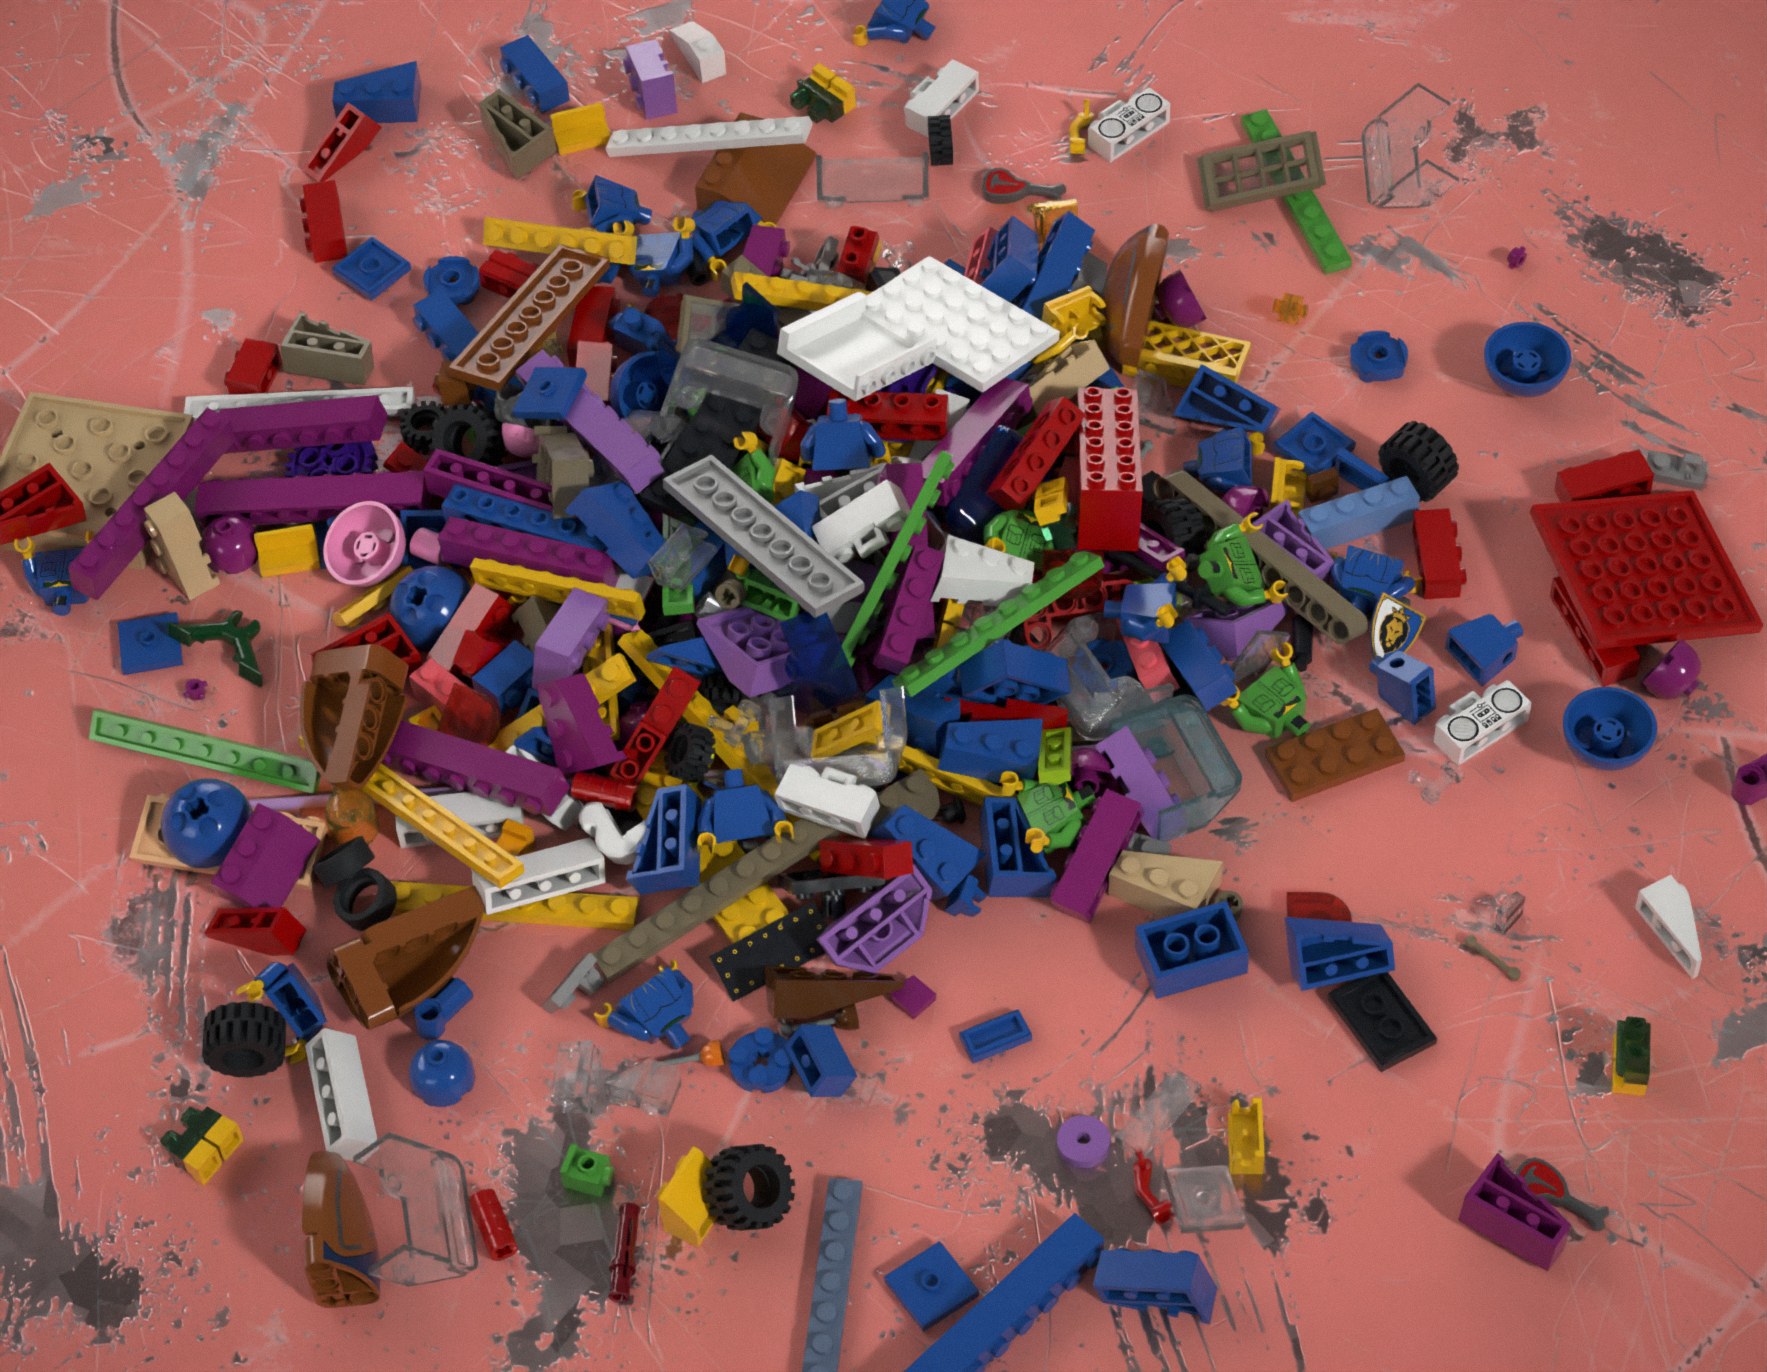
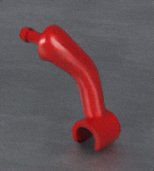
[1133,1148,1175,1225]

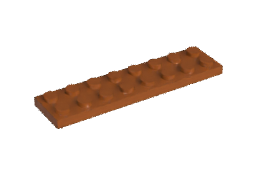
[448,244,610,391]

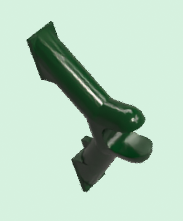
[167,610,262,687]

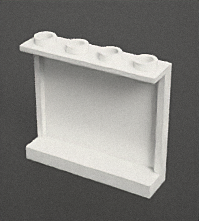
[777,291,937,402]

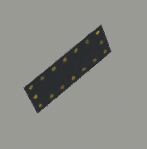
[709,901,828,1002]

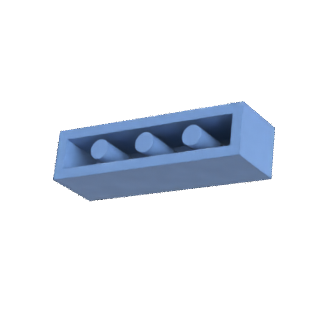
[1298,476,1420,550]

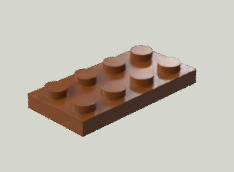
[1265,708,1405,802]

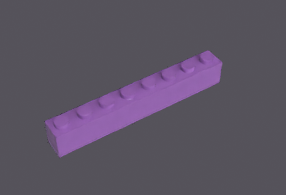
[516,349,665,494]

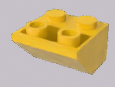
[657,1146,718,1247]

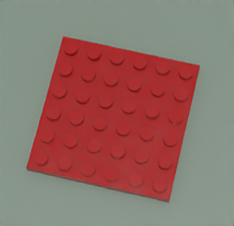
[1529,490,1764,650]

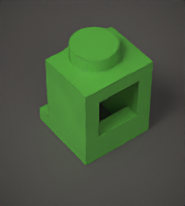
[560,1143,615,1197]

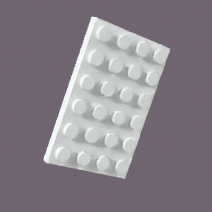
[865,256,1060,393]

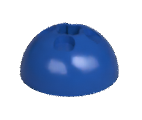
[1484,322,1571,398]
[609,351,686,438]
[389,566,471,652]
[1563,687,1657,771]
[161,778,253,868]

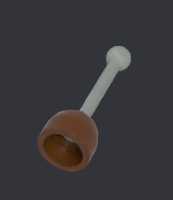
[781,1004,860,1036]

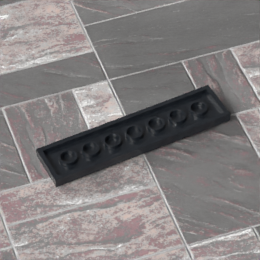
[640,328,798,528]

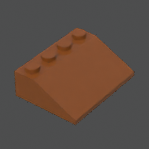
[695,112,817,225]

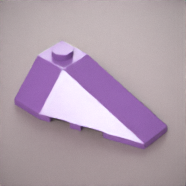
[1184,599,1291,661]

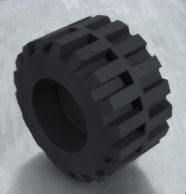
[428,404,508,466]
[1378,421,1459,502]
[1132,497,1207,573]
[202,1002,286,1078]
[702,1144,795,1231]

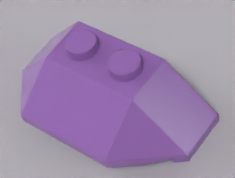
[817,864,933,973]

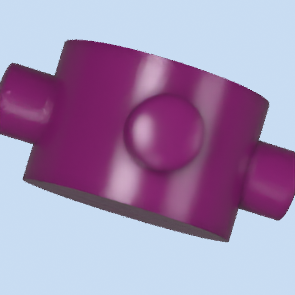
[1507,246,1527,269]
[183,679,208,700]

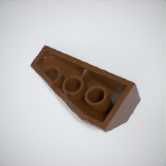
[764,966,903,1023]

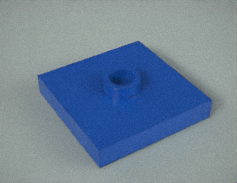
[332,237,411,301]
[512,367,588,419]
[1272,411,1356,476]
[118,612,184,675]
[884,1241,979,1332]

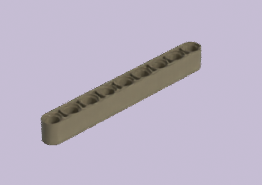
[1153,469,1368,645]

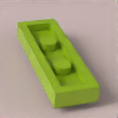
[1038,727,1072,785]

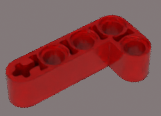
[1019,579,1134,649]

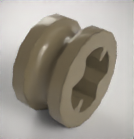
[715,579,747,610]
[1214,891,1243,921]

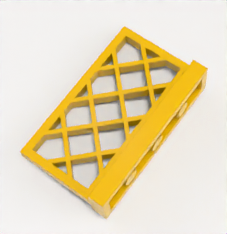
[1122,321,1252,388]

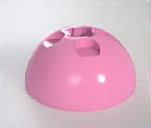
[323,501,406,587]

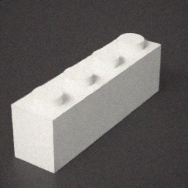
[396,791,524,848]
[472,837,606,915]
[305,1028,378,1162]

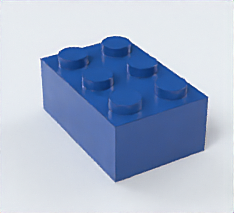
[959,639,1071,708]
[1135,900,1249,999]

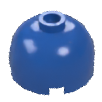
[409,1040,476,1107]

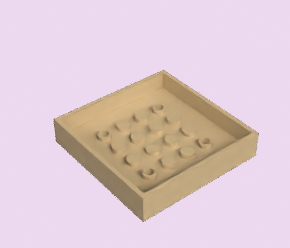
[0,392,195,570]

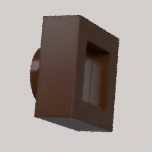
[1306,467,1339,503]

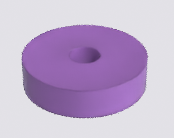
[1057,1115,1110,1168]

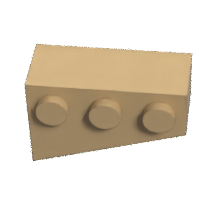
[1018,340,1110,423]
[143,492,221,600]
[1109,850,1223,918]

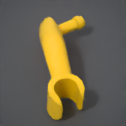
[1069,99,1095,155]
[1030,321,1089,364]

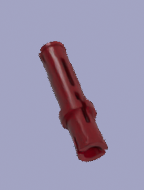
[608,1202,641,1303]

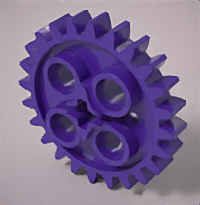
[284,441,378,478]

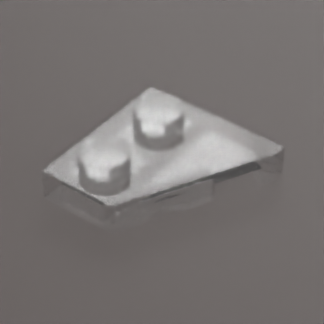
[1131,369,1177,436]

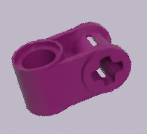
[1731,753,1767,805]

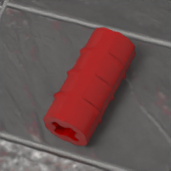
[571,771,639,812]
[468,1189,518,1261]

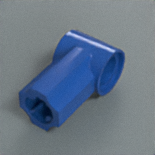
[414,977,473,1040]

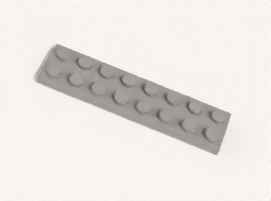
[663,455,864,618]

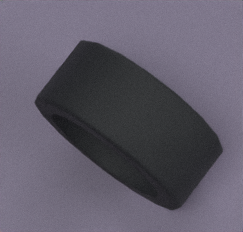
[312,836,375,888]
[333,867,397,931]

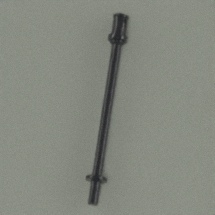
[1030,498,1231,617]

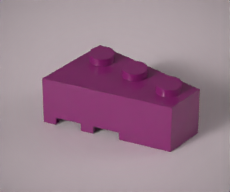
[536,673,627,775]
[1458,1153,1571,1271]

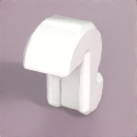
[579,802,647,865]

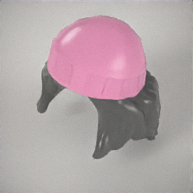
[494,383,557,458]

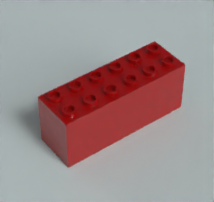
[1074,387,1143,551]

